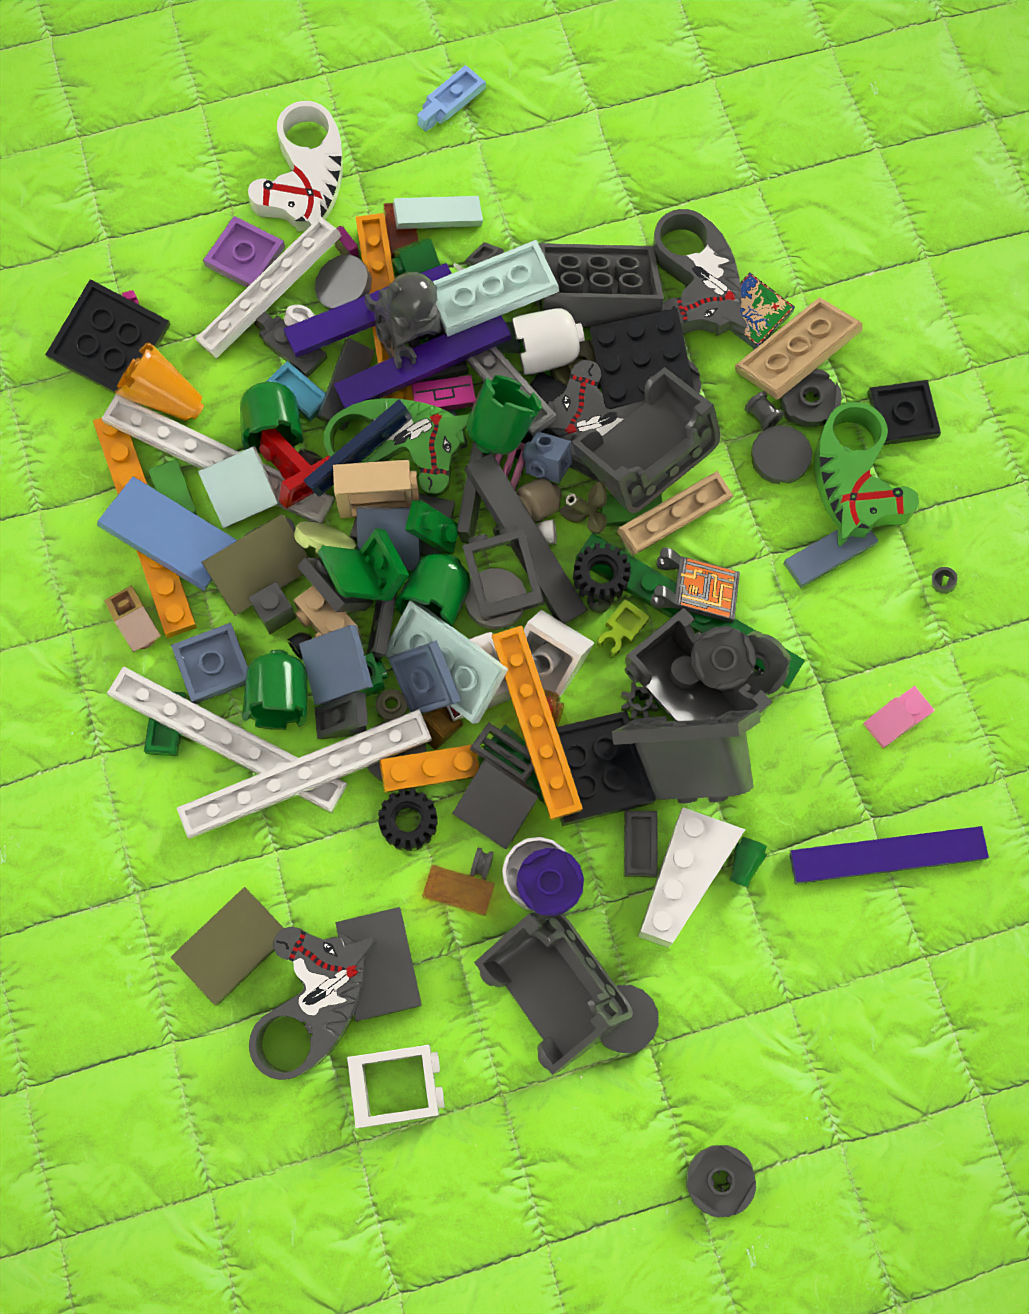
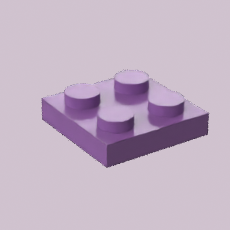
[203,216,285,287]

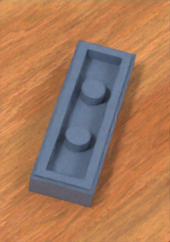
[783,530,878,588]

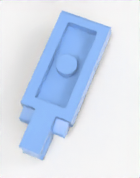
[417,65,486,132]

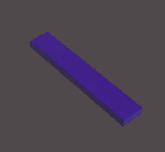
[283,263,452,358]
[334,315,512,408]
[789,826,989,884]

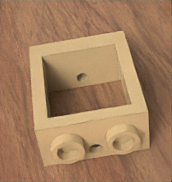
[333,460,419,518]

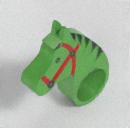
[814,402,919,547]

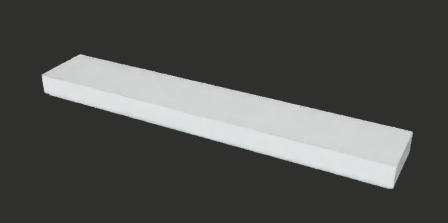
[195,217,342,359]

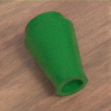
[729,837,767,888]

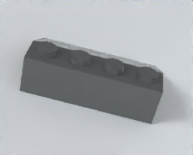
[538,243,664,327]

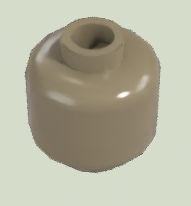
[517,478,562,523]

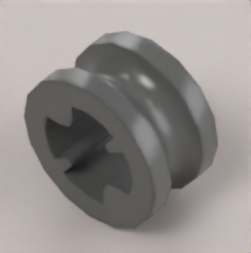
[470,847,494,880]

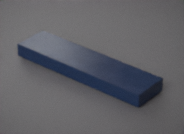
[304,400,412,497]

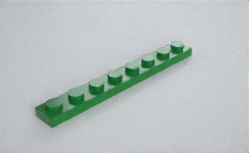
[576,533,805,689]

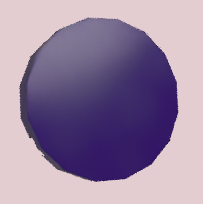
[516,848,584,917]

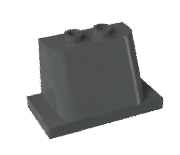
[612,709,760,803]

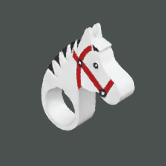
[248,101,343,232]

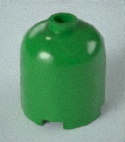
[467,375,542,454]
[240,381,303,453]
[395,554,471,627]
[242,650,307,730]

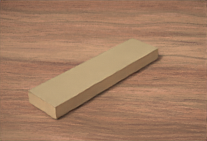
[616,471,733,556]

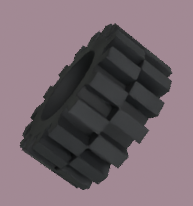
[573,543,631,605]
[378,789,438,851]

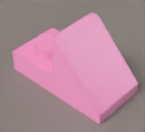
[863,686,935,748]

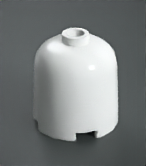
[512,308,585,375]

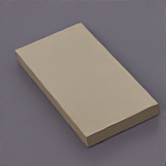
[735,297,863,400]

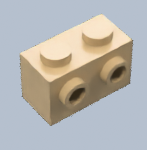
[294,585,361,639]

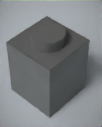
[249,582,296,634]

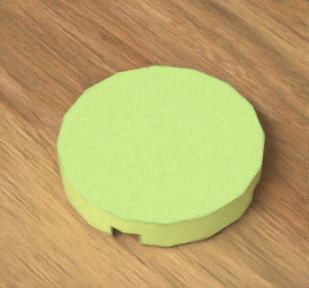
[294,521,356,555]

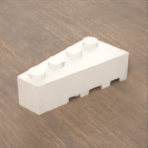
[638,807,746,948]

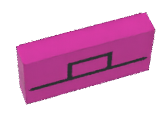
[412,375,476,411]

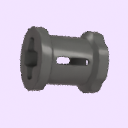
[744,391,784,431]

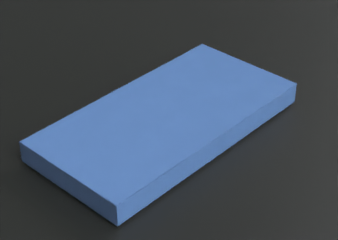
[97,476,237,591]

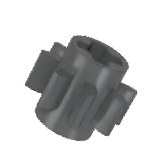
[621,682,659,721]

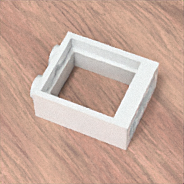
[347,1045,445,1129]

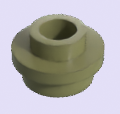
[376,689,408,721]

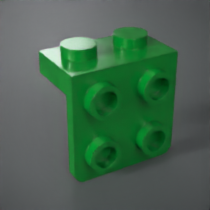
[318,528,410,601]

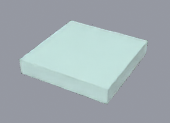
[198,447,280,528]

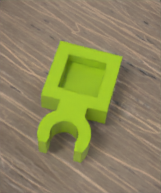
[597,599,650,657]

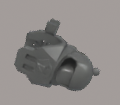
[364,272,441,369]

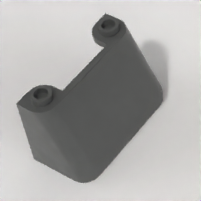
[571,367,720,513]
[624,608,772,721]
[474,912,633,1075]

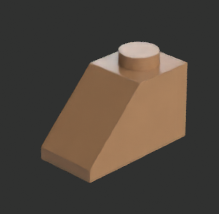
[104,585,161,652]

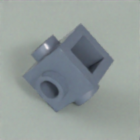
[522,431,572,483]

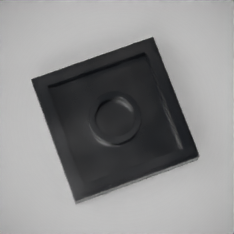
[867,380,941,445]

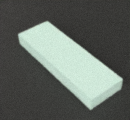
[393,196,483,229]

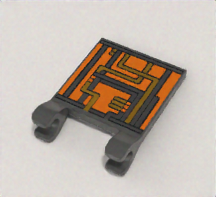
[650,547,740,623]

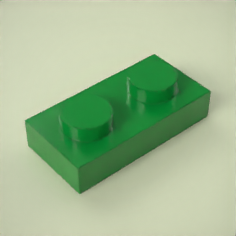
[405,500,458,554]

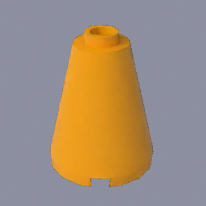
[115,342,204,421]

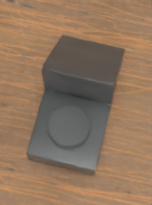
[315,692,368,739]

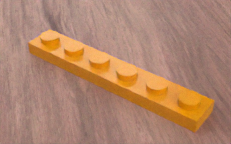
[491,626,583,820]

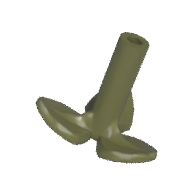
[559,481,607,534]

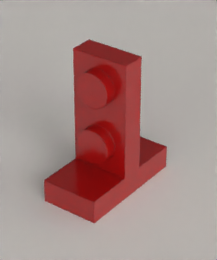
[259,428,330,509]

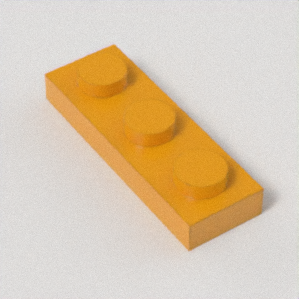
[379,744,479,793]

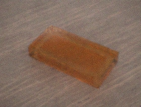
[422,865,495,916]

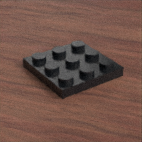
[45,279,171,394]
[589,308,695,409]
[556,711,656,826]

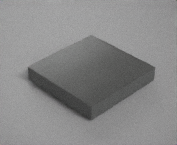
[452,759,541,849]

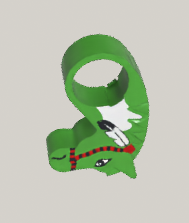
[324,398,469,497]

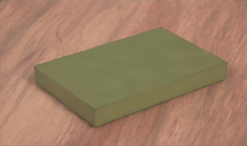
[201,514,309,616]
[171,887,284,1006]

